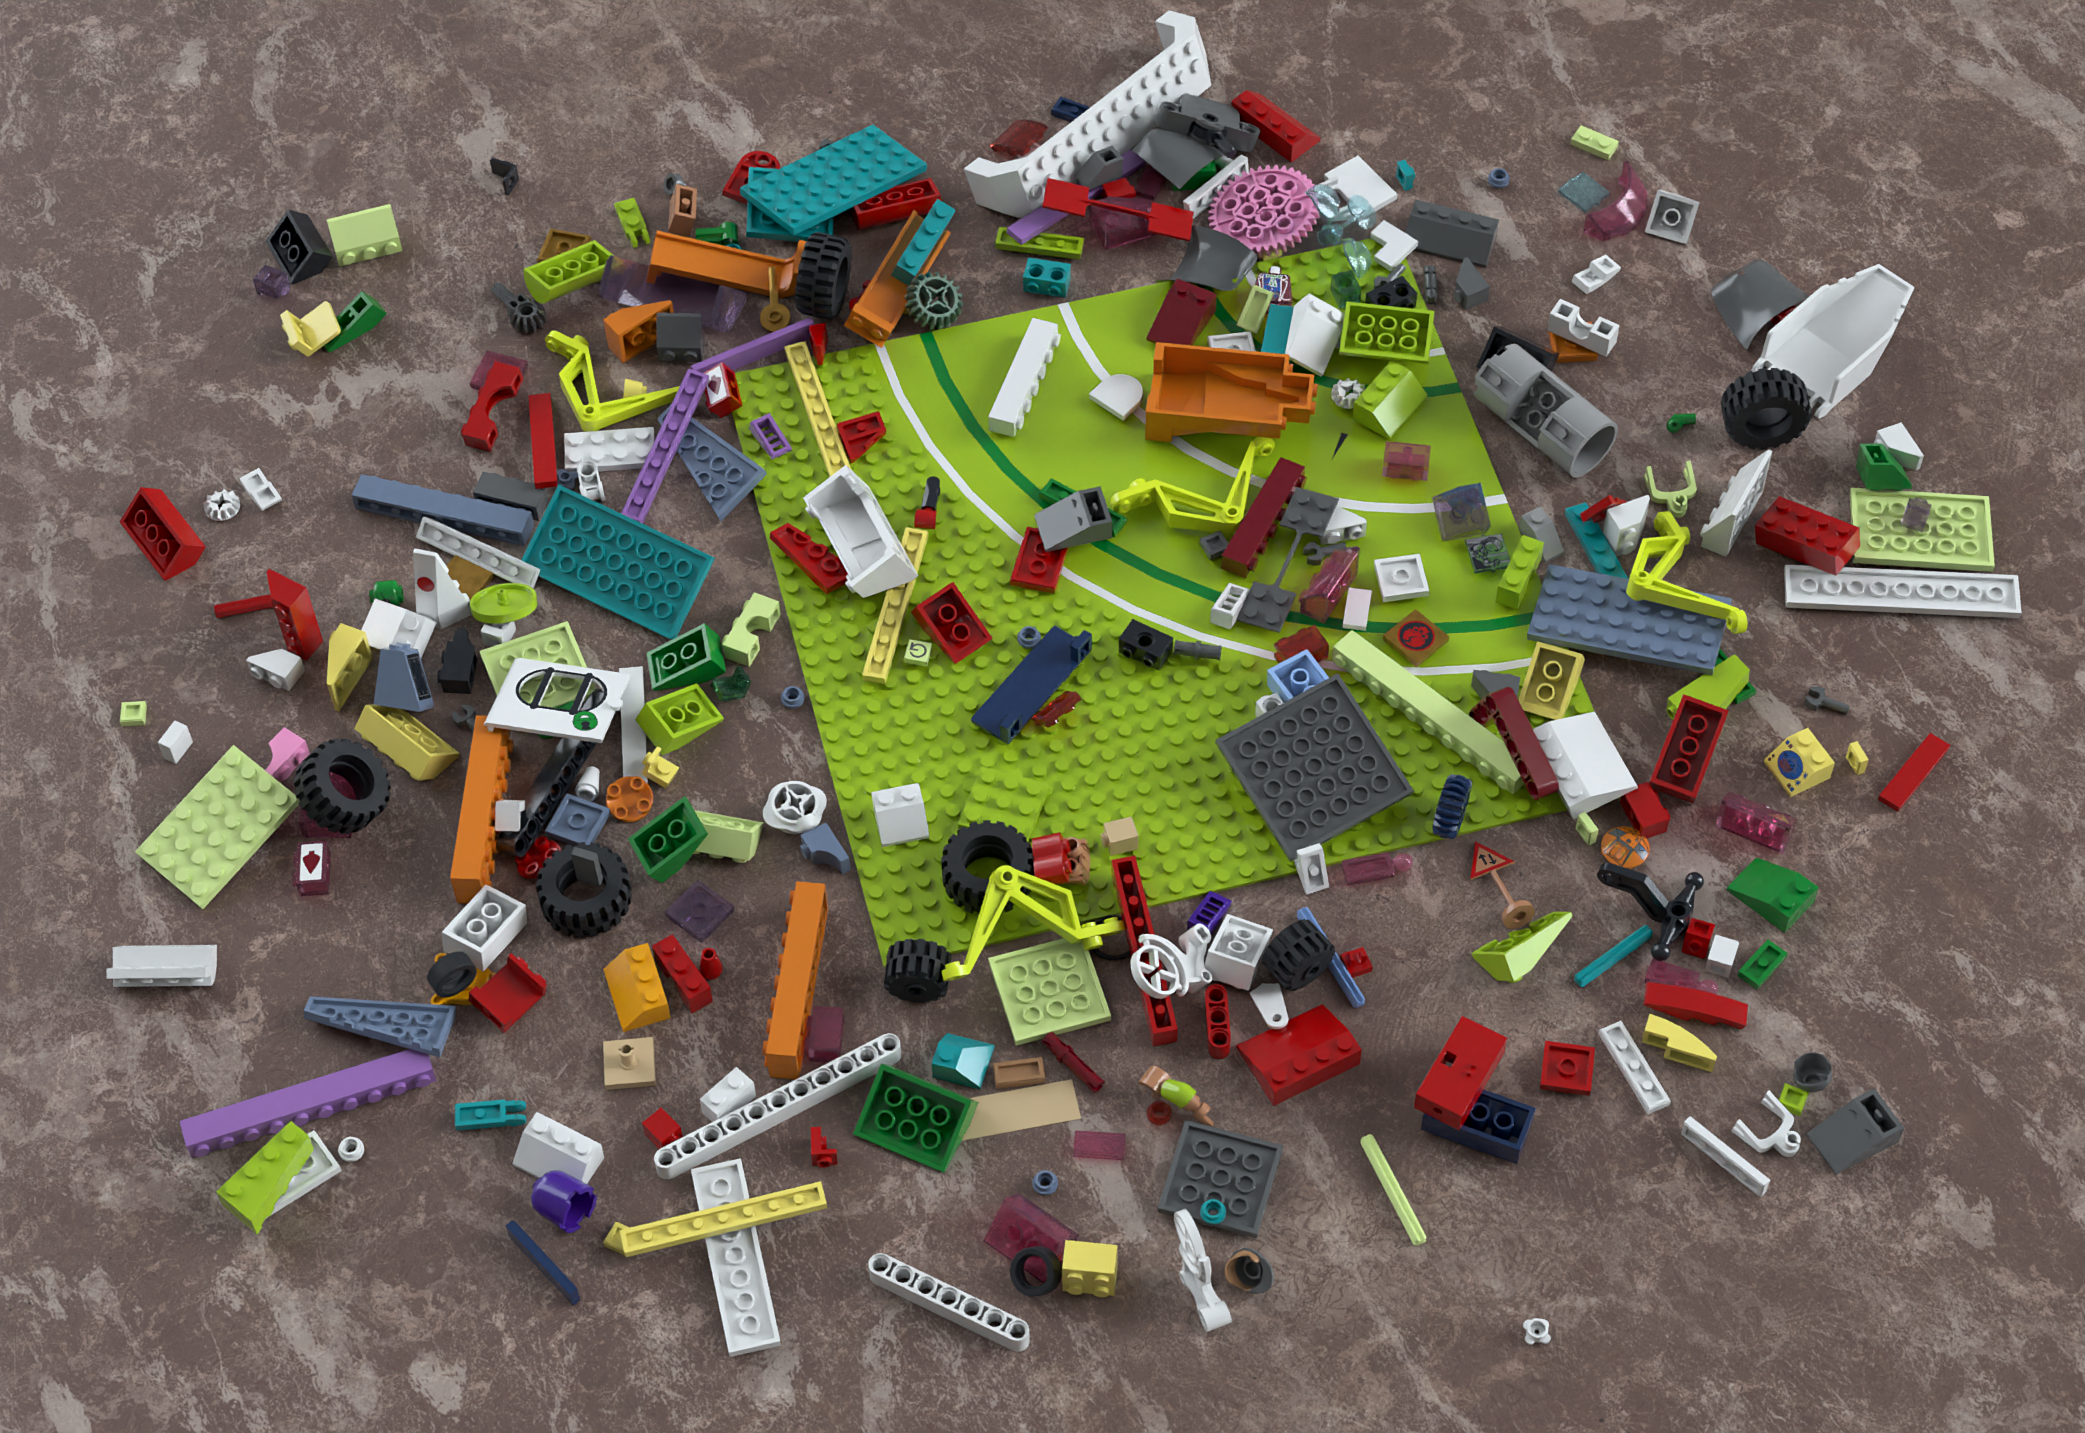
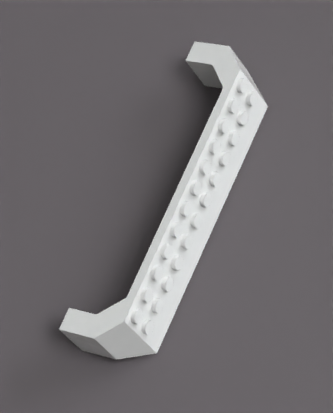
[964,10,1211,219]

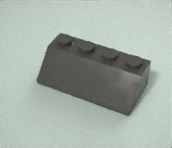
[1406,200,1499,268]

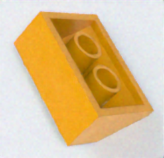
[603,943,671,1032]

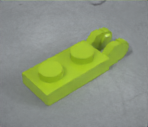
[614,198,651,248]

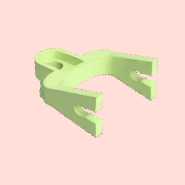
[1643,460,1697,518]

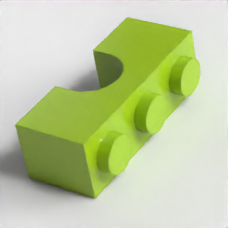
[1496,535,1544,610]

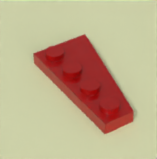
[770,523,848,594]

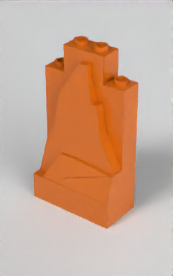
[1145,342,1318,442]

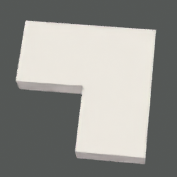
[1370,220,1418,271]

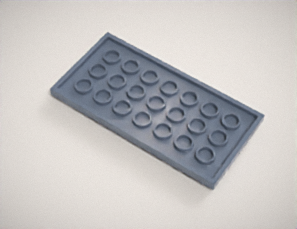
[1527,564,1732,675]

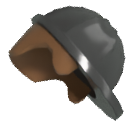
[1224,1248,1274,1294]

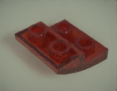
[990,119,1049,156]

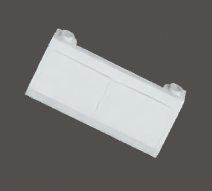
[803,465,919,598]

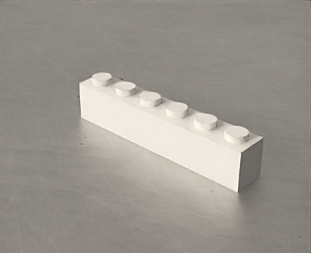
[988,318,1061,437]

